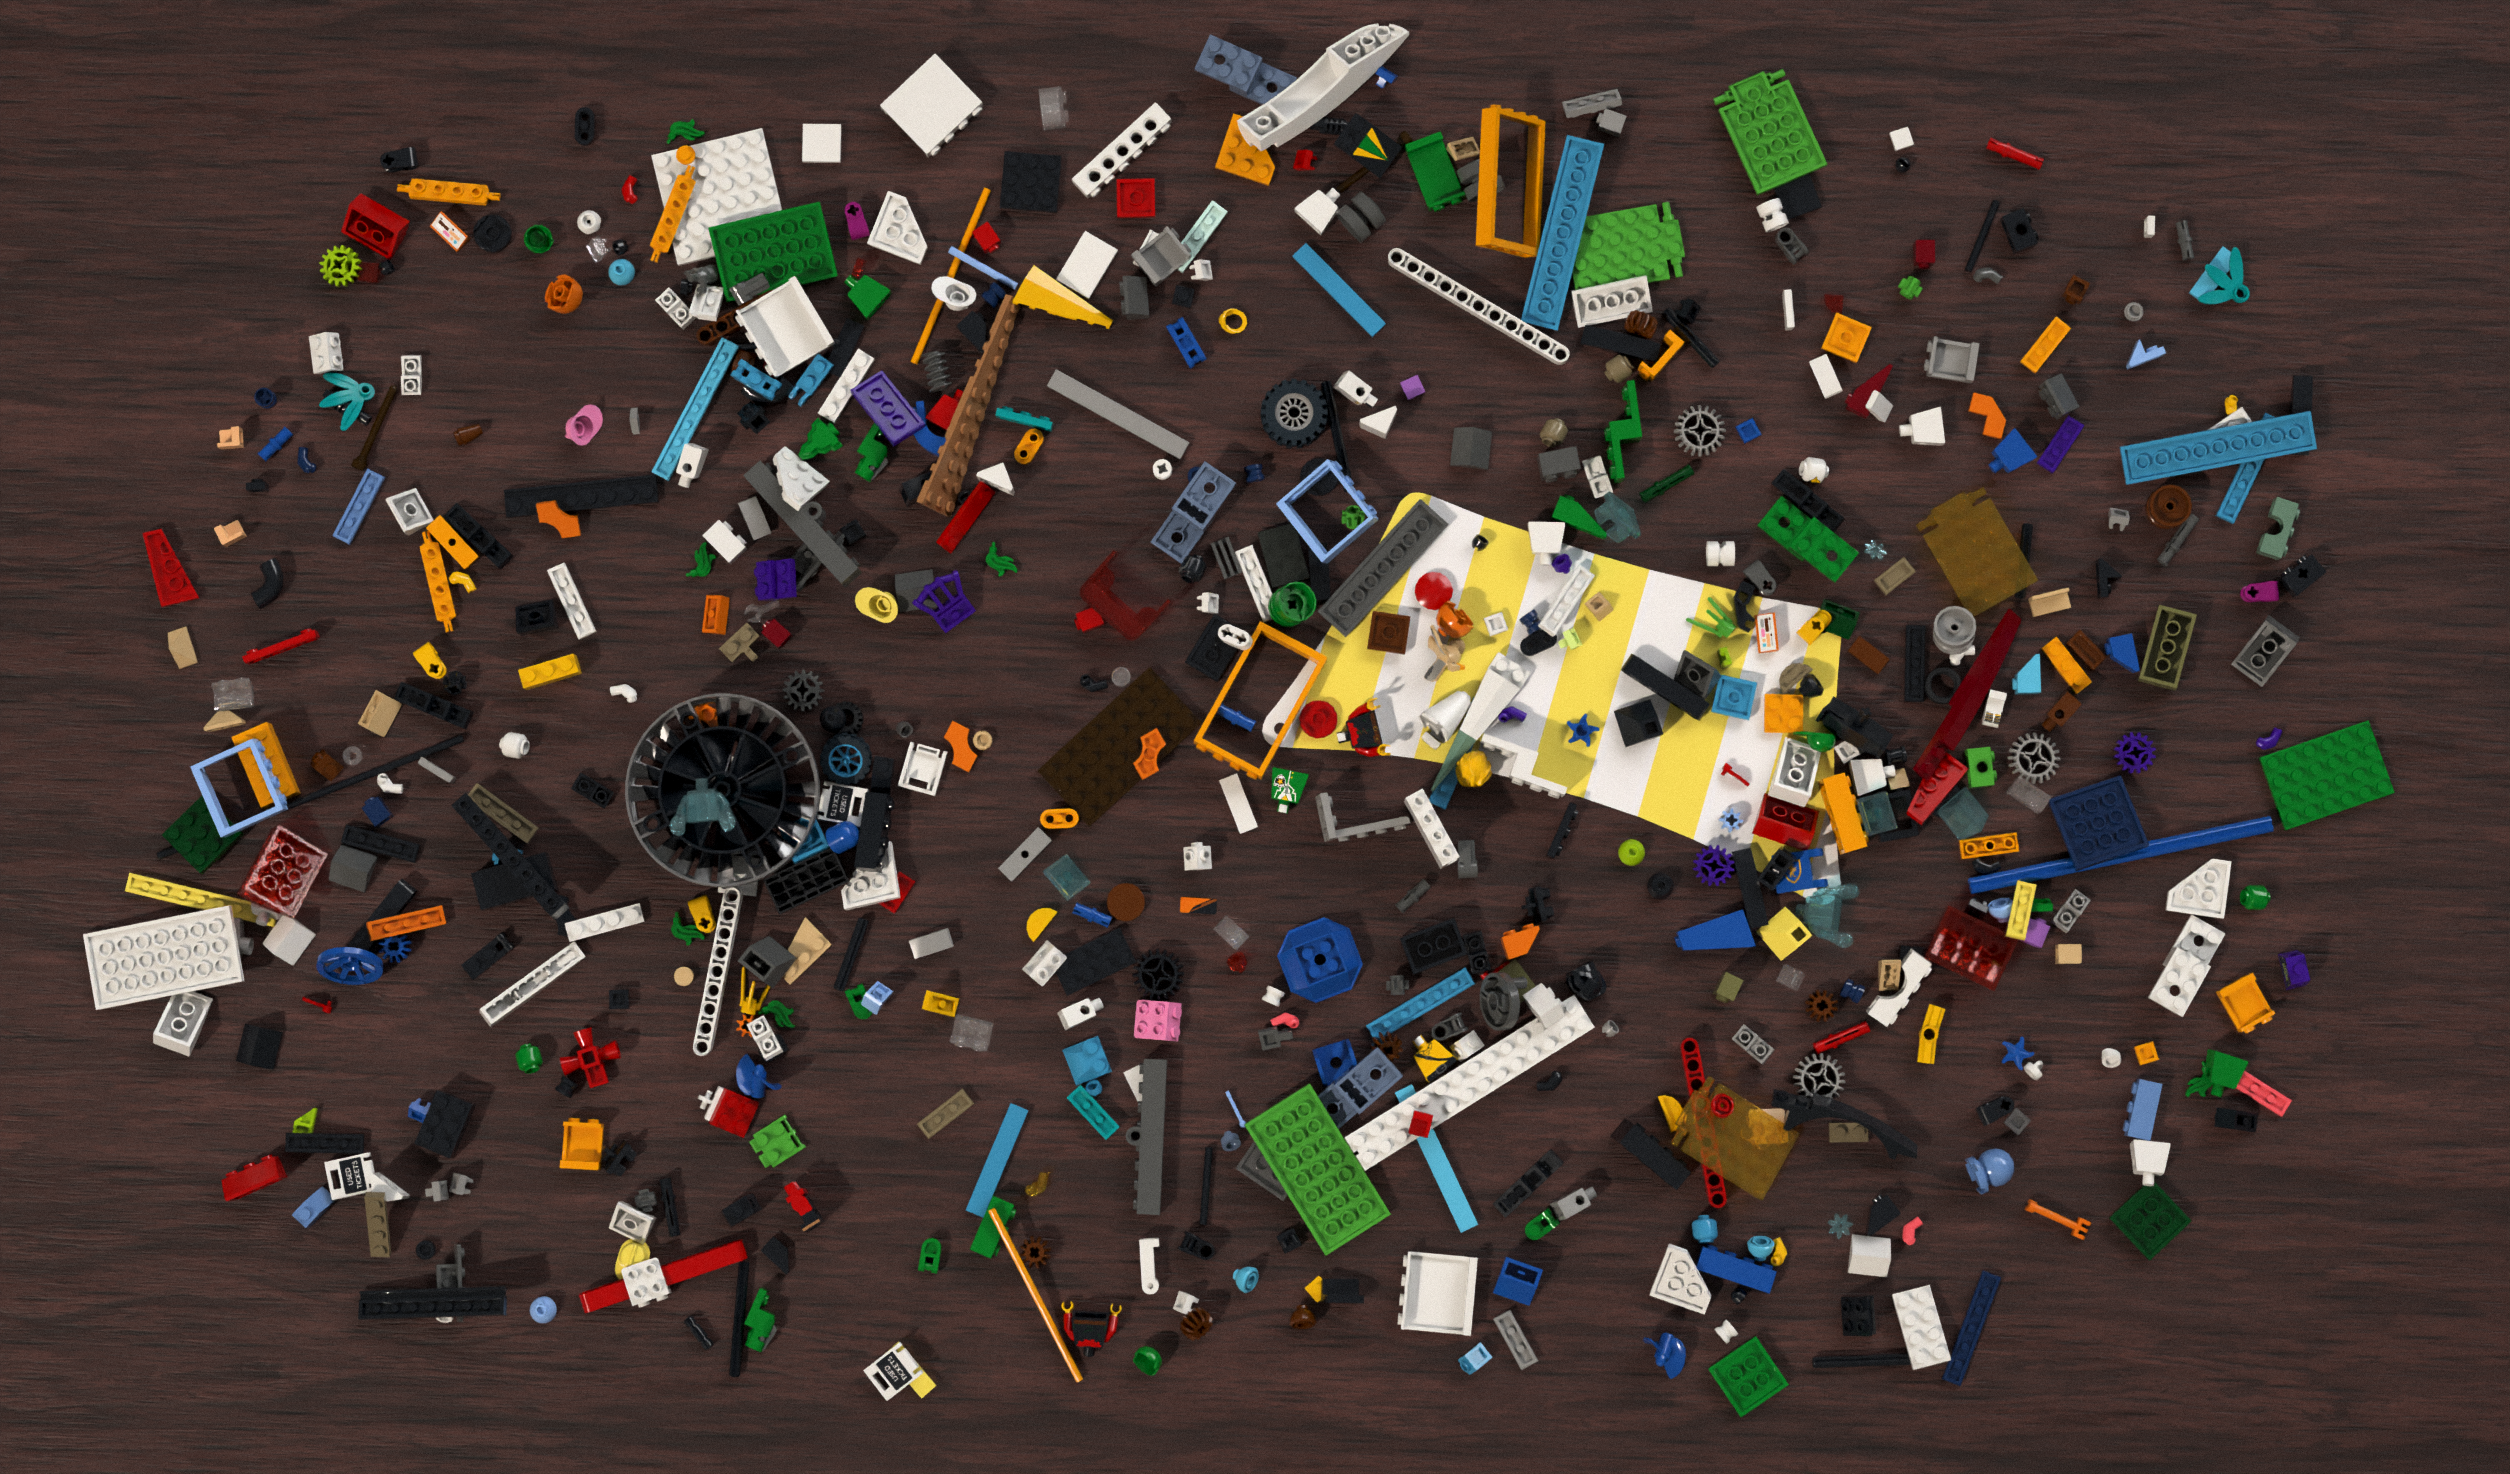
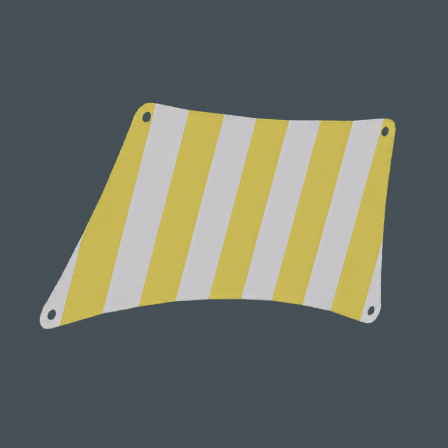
[1262,492,1841,905]

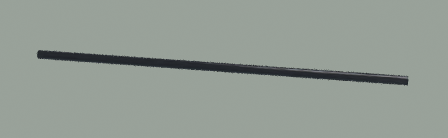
[157,735,464,860]

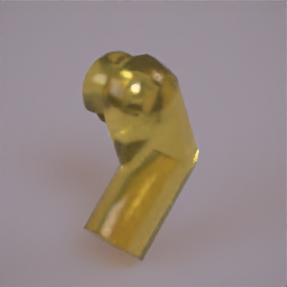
[1025,1172,1049,1197]

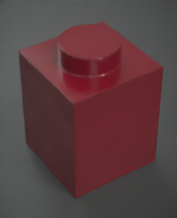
[1913,240,1935,269]
[761,619,793,649]

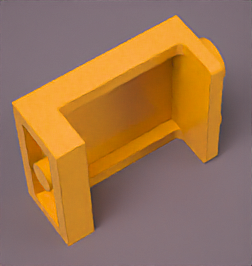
[1637,330,1684,382]
[2216,973,2276,1034]
[560,1118,604,1170]

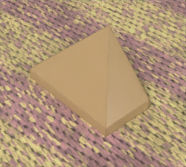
[1446,137,1480,161]
[168,627,198,669]
[204,706,246,732]
[1878,960,1901,991]

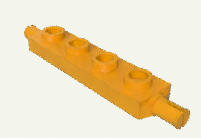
[650,165,696,263]
[397,178,501,206]
[419,531,456,633]

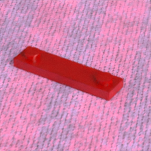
[936,480,995,554]
[242,628,320,665]

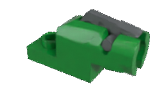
[855,423,888,482]
[744,1287,777,1352]

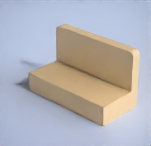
[2028,588,2071,617]
[358,690,402,737]

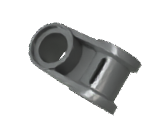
[1775,228,1809,265]
[1742,559,1776,596]
[1430,1012,1469,1041]

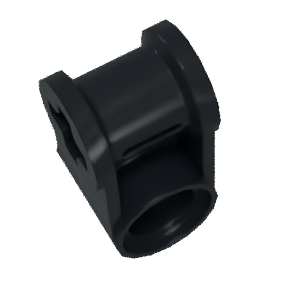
[380,147,419,173]
[1975,1096,2014,1126]
[1177,1231,1216,1260]

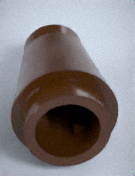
[453,423,483,446]

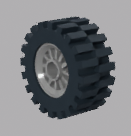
[1261,379,1328,449]

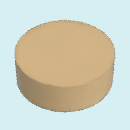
[973,731,993,750]
[674,967,694,986]

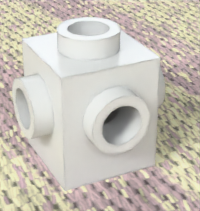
[1183,842,1212,870]

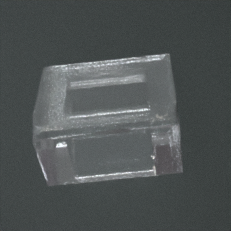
[1776,964,1805,991]

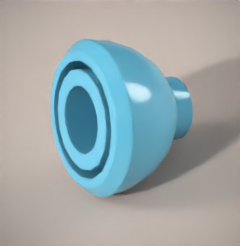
[608,259,635,285]
[1747,1236,1774,1261]
[1233,1267,1259,1293]

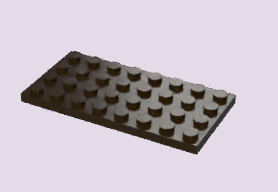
[1037,667,1202,827]

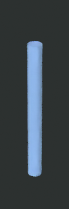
[948,246,1018,290]

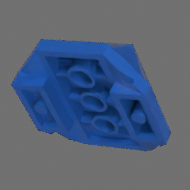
[1277,917,1363,1003]

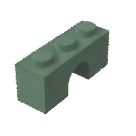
[2256,497,2300,560]

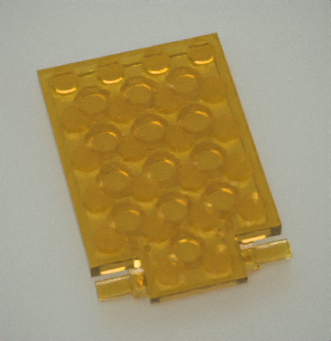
[1916,487,2038,617]
[1671,1076,1799,1200]

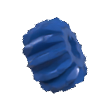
[379,934,412,963]

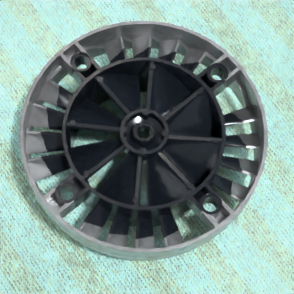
[625,693,820,887]

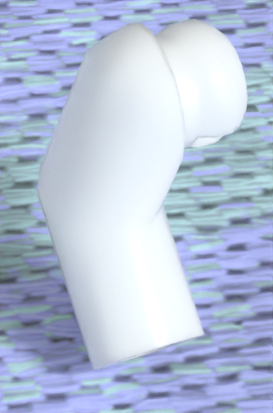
[610,684,637,703]

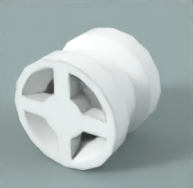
[1153,459,1172,480]
[1262,985,1285,1007]
[1714,1320,1738,1344]

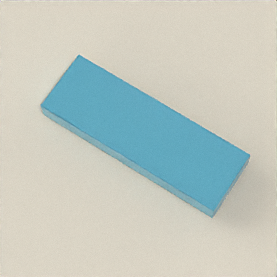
[2189,246,2231,304]

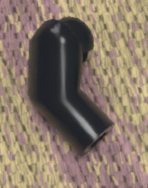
[1972,858,2001,875]

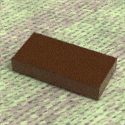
[2066,630,2107,670]
[1847,636,1890,675]

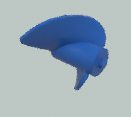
[736,1054,782,1098]
[1643,1333,1686,1379]

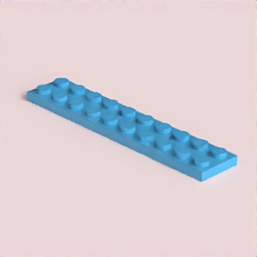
[1521,135,1604,331]
[2119,411,2317,485]

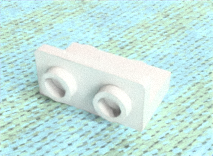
[1022,940,1067,986]

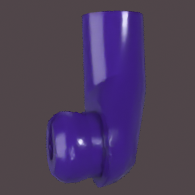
[1498,706,1527,723]
[2256,727,2283,750]

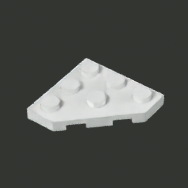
[867,191,928,265]
[773,446,830,511]
[841,841,901,911]
[2165,859,2232,919]
[1650,1244,1711,1315]

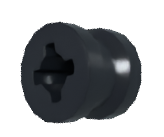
[555,1076,579,1098]

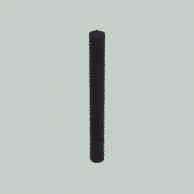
[1964,200,2000,273]
[1199,1147,1213,1225]

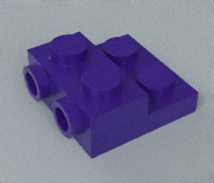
[754,559,797,601]

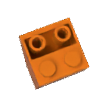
[1500,923,1540,960]

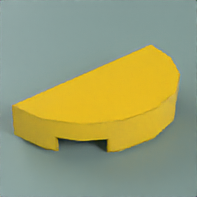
[1027,908,1058,942]
[1657,1095,1684,1133]

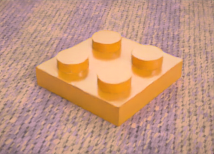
[1821,312,1872,363]
[1764,694,1803,733]

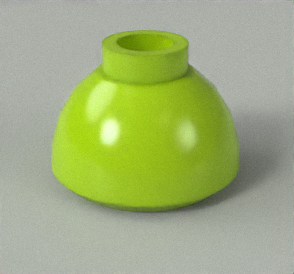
[1618,839,1645,866]

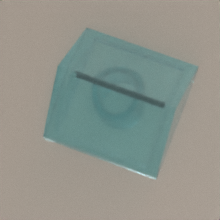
[1937,787,1989,840]
[1856,791,1898,837]
[1043,854,1091,902]

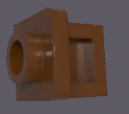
[2062,275,2090,305]
[731,349,757,378]
[310,749,344,782]

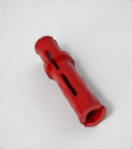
[1986,138,2044,170]
[1813,1021,1871,1055]

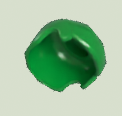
[524,225,554,254]
[1133,1346,1162,1376]

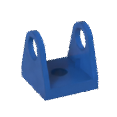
[1312,1038,1357,1087]

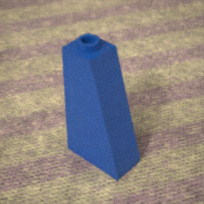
[1674,909,1756,951]

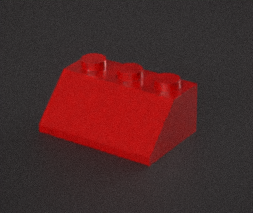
[341,193,410,260]
[1752,793,1819,851]
[221,1154,287,1202]

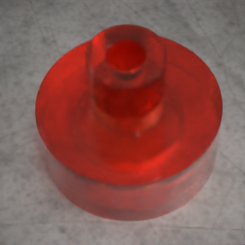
[1227,952,1248,973]

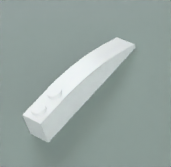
[479,942,586,1027]

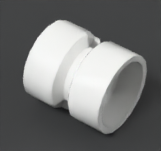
[1756,198,1789,232]
[1706,541,1735,566]

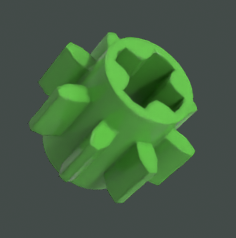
[1898,276,1923,300]
[1342,505,1365,529]

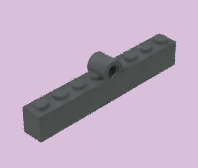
[743,461,862,588]
[1126,1059,1167,1215]

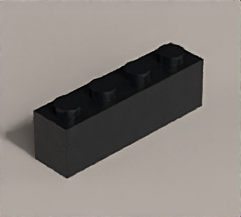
[854,792,895,873]

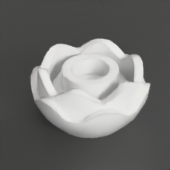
[577,210,601,234]

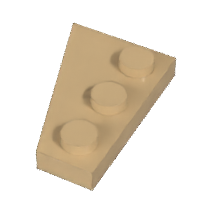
[783,917,832,985]

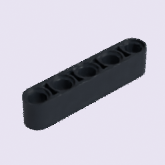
[1621,654,1710,721]
[346,878,417,952]

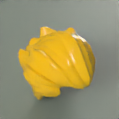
[1455,750,1492,788]

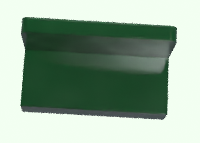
[1820,599,1860,640]

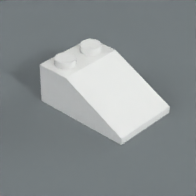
[1768,737,1821,807]
[153,991,213,1057]

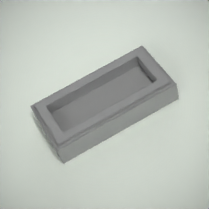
[418,757,457,784]

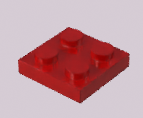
[1116,178,1155,218]
[709,1088,759,1138]

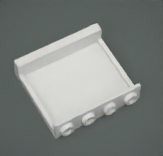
[880,54,983,158]
[735,276,835,378]
[1404,789,1460,869]
[1397,1251,1478,1336]

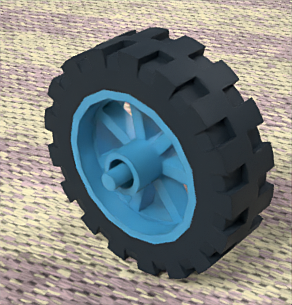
[820,732,872,785]

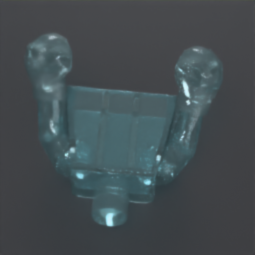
[670,778,736,836]
[1795,883,1860,948]

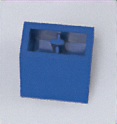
[1493,1256,1543,1306]

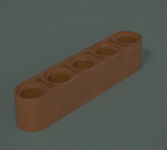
[696,290,773,347]

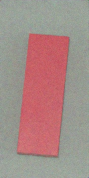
[2236,1071,2292,1117]

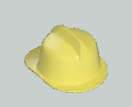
[855,587,898,623]
[615,1239,650,1280]

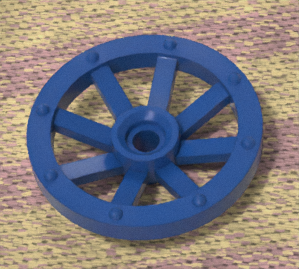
[316,947,383,985]

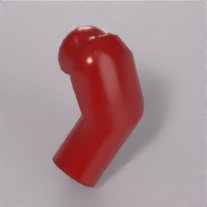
[621,175,638,204]

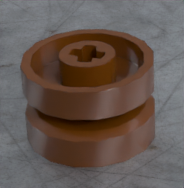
[2145,485,2192,530]

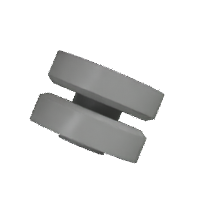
[1933,606,1976,655]

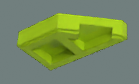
[1718,647,1732,669]
[292,1108,318,1133]

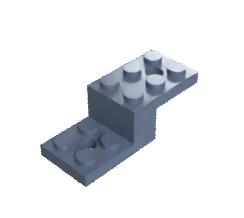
[1195,34,1297,105]
[1150,461,1236,564]
[1317,1046,1403,1129]

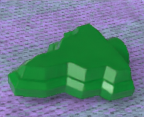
[798,418,843,461]

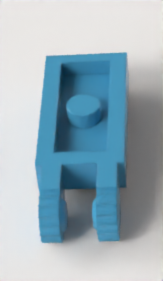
[788,354,834,407]

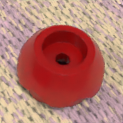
[1710,1093,1734,1118]

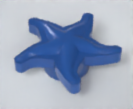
[1567,714,1600,747]
[2001,1037,2034,1070]

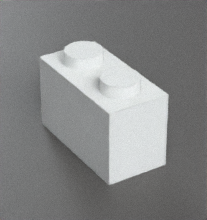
[702,520,747,564]
[1522,983,1565,1029]

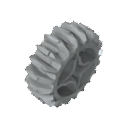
[1674,405,1726,457]
[2008,732,2060,785]
[1793,1053,1845,1100]

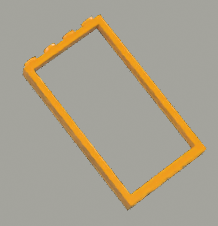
[1476,105,1546,258]
[1194,621,1328,780]

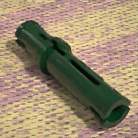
[1639,464,1695,503]

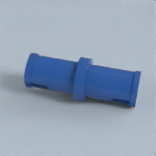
[258,426,293,462]
[1217,704,1256,732]
[1072,902,1112,928]

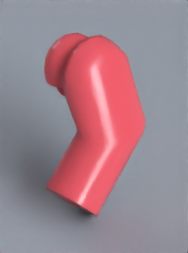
[1270,1012,1299,1029]
[1902,1216,1923,1245]

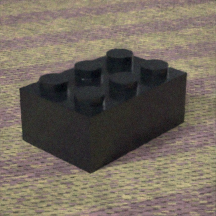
[1400,918,1468,975]
[414,1090,476,1158]

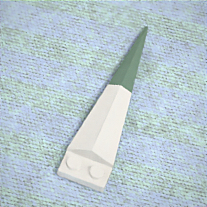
[1431,652,1530,791]

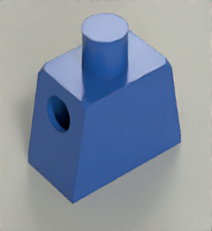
[1988,428,2037,473]

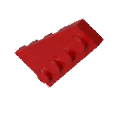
[142,529,200,608]
[1906,752,1969,825]

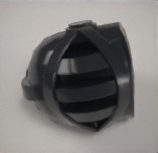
[1565,960,1606,1001]

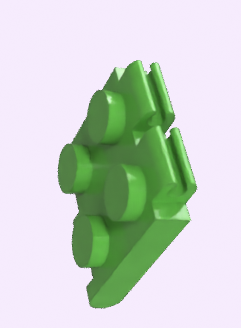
[749,1114,806,1168]

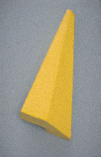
[1012,265,1113,329]

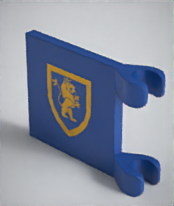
[1772,848,1828,894]

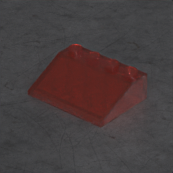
[237,825,328,919]
[1924,906,2019,991]

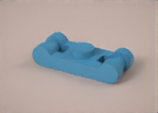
[730,359,782,401]

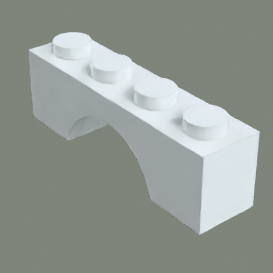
[1866,949,1932,1027]

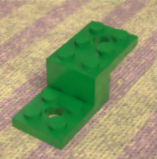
[1604,380,1642,483]
[1757,496,1859,583]

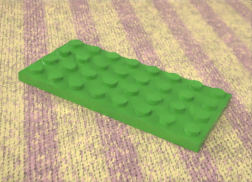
[1244,1083,1391,1256]

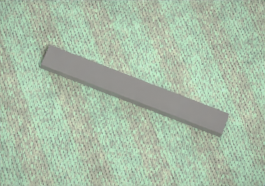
[1047,369,1189,460]

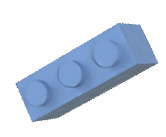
[2123,1079,2162,1141]

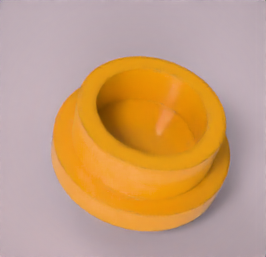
[676,145,695,165]

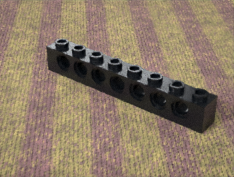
[451,793,570,920]

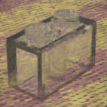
[1038,86,1069,130]
[2006,776,2051,814]

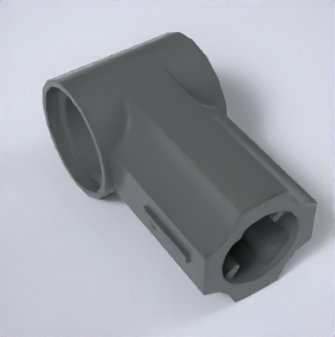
[729,272,770,306]
[1458,840,1478,879]

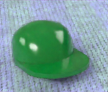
[1793,732,1836,752]

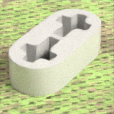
[1218,624,1253,650]

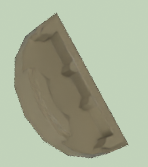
[1779,663,1813,694]

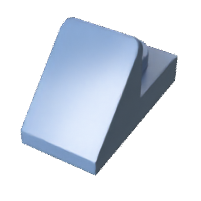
[2126,339,2166,370]
[861,981,893,1015]

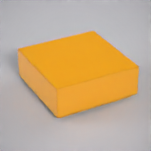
[2134,1041,2159,1065]

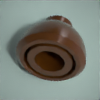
[1289,1305,1317,1329]

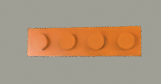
[366,905,446,941]

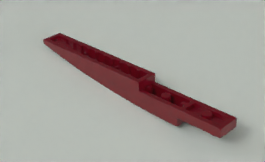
[1912,609,2022,781]

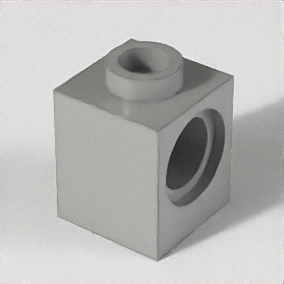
[1596,108,1627,137]

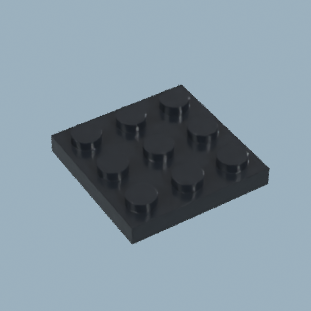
[1000,151,1062,213]

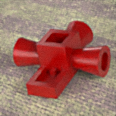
[560,1027,621,1088]

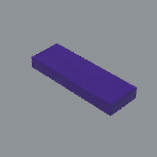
[2036,415,2084,474]

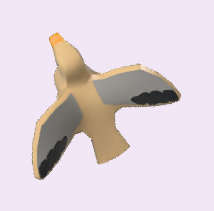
[1424,625,1465,682]

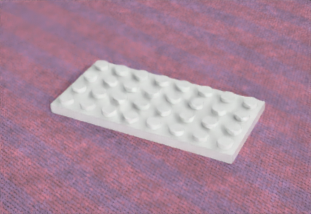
[83,905,244,1010]

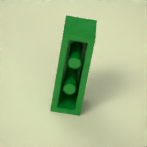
[970,1196,1017,1259]

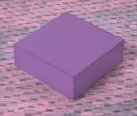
[1400,375,1425,400]

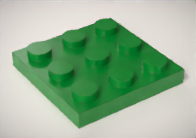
[1707,1336,1789,1417]

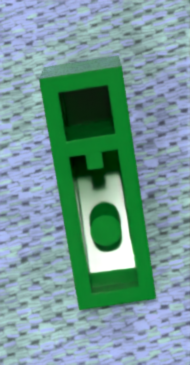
[1551,495,1607,540]

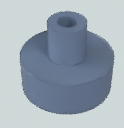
[1220,1131,1241,1151]

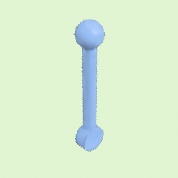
[1225,1090,1246,1128]

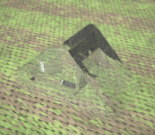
[1214,915,1250,951]

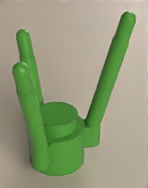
[1686,597,1736,638]

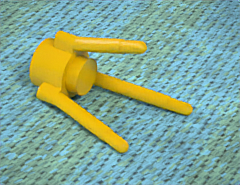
[739,967,770,1015]

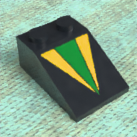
[1334,113,1402,178]

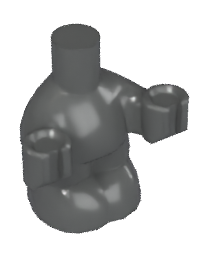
[684,265,718,294]

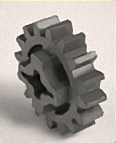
[782,670,825,712]

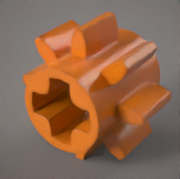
[736,1014,754,1038]

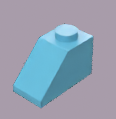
[2012,654,2041,694]

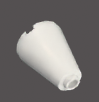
[1419,691,1471,743]

